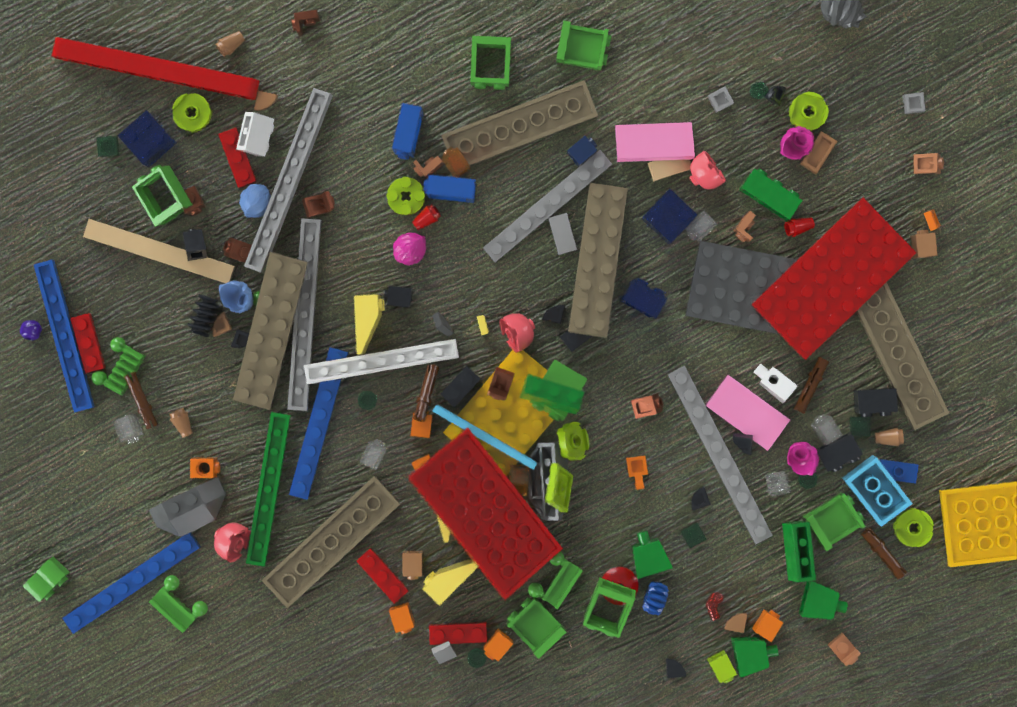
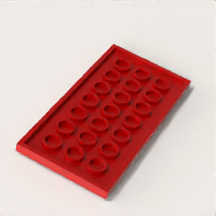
[751,197,917,360]
[407,428,563,600]

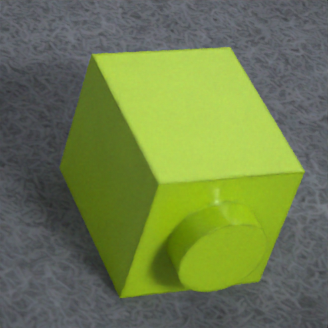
[707,650,737,683]

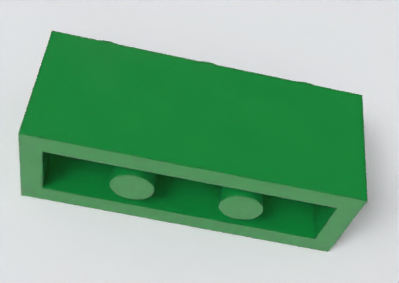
[739,168,803,221]
[520,374,584,414]
[782,521,816,583]

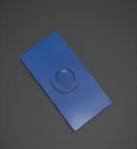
[879,459,919,484]

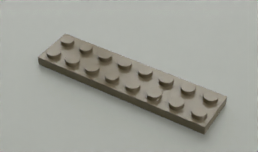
[441,80,598,172]
[568,183,628,338]
[233,252,308,410]
[856,282,949,430]
[262,476,401,609]

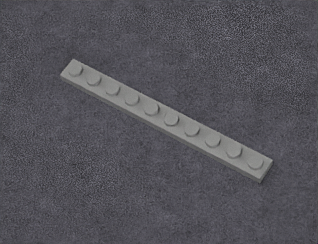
[244,88,333,274]
[287,218,322,411]
[667,366,773,544]

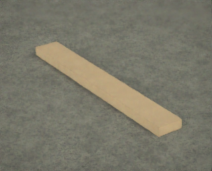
[83,219,236,283]

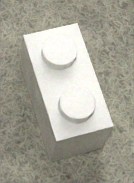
[236,112,274,156]

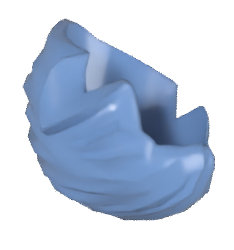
[239,184,271,218]
[219,280,253,314]

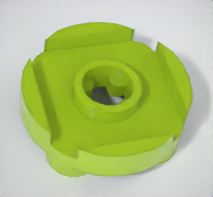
[789,92,829,131]
[172,93,212,133]
[387,176,425,216]
[557,422,589,461]
[893,508,934,547]

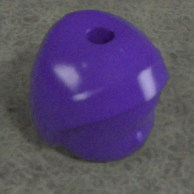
[20,320,42,340]

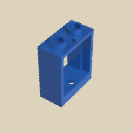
[392,103,424,160]
[424,175,476,203]

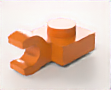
[626,455,648,490]

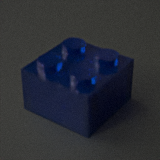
[117,110,177,167]
[641,189,698,245]
[620,278,668,319]

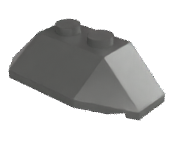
[527,442,568,520]
[149,477,226,537]

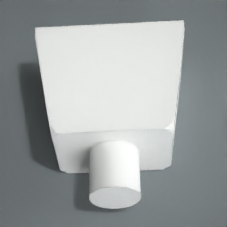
[753,364,797,403]

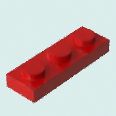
[218,128,257,189]
[70,313,106,373]
[356,548,409,604]
[429,622,487,645]

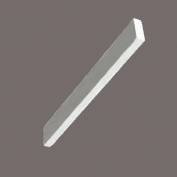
[304,339,459,384]

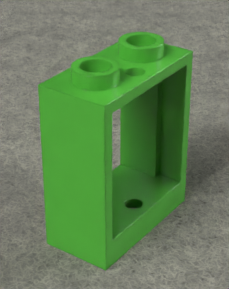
[470,36,511,90]
[132,165,192,227]
[583,577,636,638]

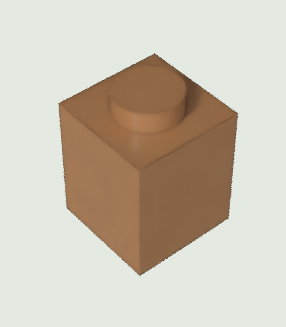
[911,230,938,259]
[402,551,423,580]

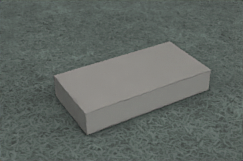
[548,213,577,255]

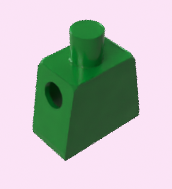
[632,530,673,579]
[799,580,848,620]
[731,637,779,677]

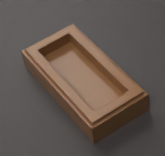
[800,131,837,174]

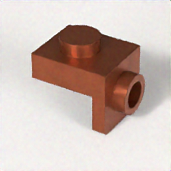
[302,191,335,218]
[223,238,252,263]
[487,367,515,401]

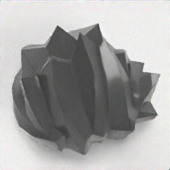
[821,0,867,28]

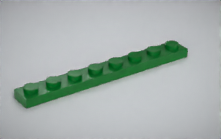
[246,412,291,567]

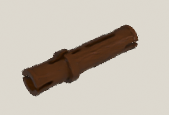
[793,357,830,414]
[413,364,439,422]
[124,372,158,429]
[861,527,907,579]

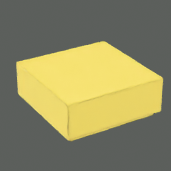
[477,315,489,335]

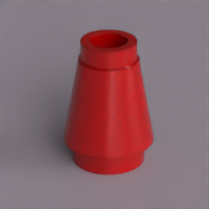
[412,204,441,231]
[784,217,815,237]

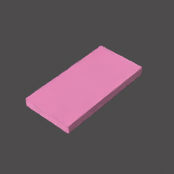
[615,122,695,162]
[705,375,790,451]

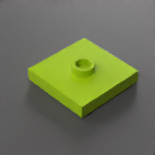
[546,463,573,512]

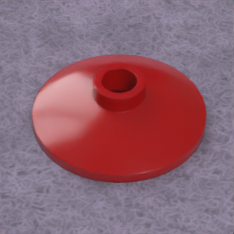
[602,567,639,605]

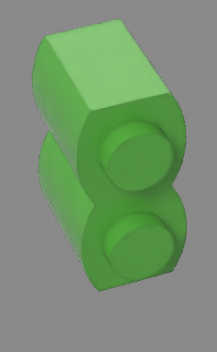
[23,556,70,602]

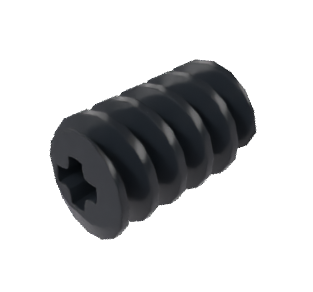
[187,294,221,338]

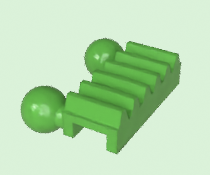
[91,337,146,395]
[528,551,583,610]
[149,575,208,633]

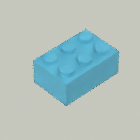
[842,455,913,527]

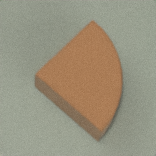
[254,91,278,111]
[212,312,233,337]
[724,613,747,633]

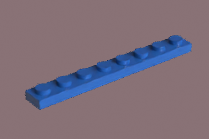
[34,260,95,412]
[289,347,349,500]
[62,532,201,634]

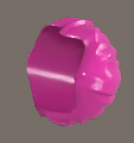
[780,126,814,160]
[393,232,426,266]
[787,442,819,476]

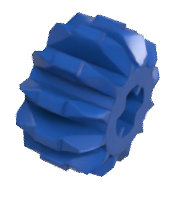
[642,581,669,616]

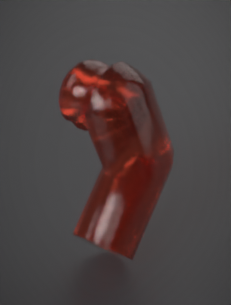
[706,592,724,621]

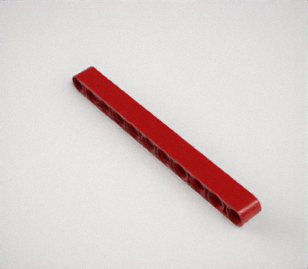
[52,37,260,100]

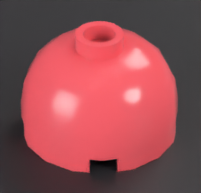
[690,151,726,190]
[499,313,535,353]
[214,523,251,563]

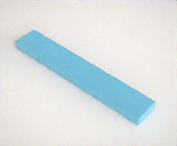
[433,405,537,470]

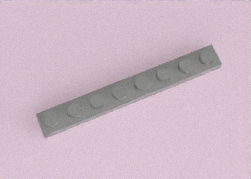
[483,150,612,263]

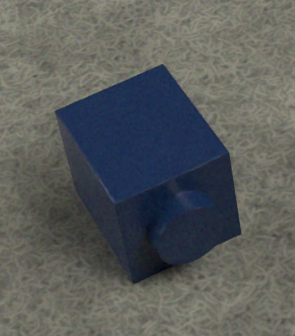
[567,136,597,167]

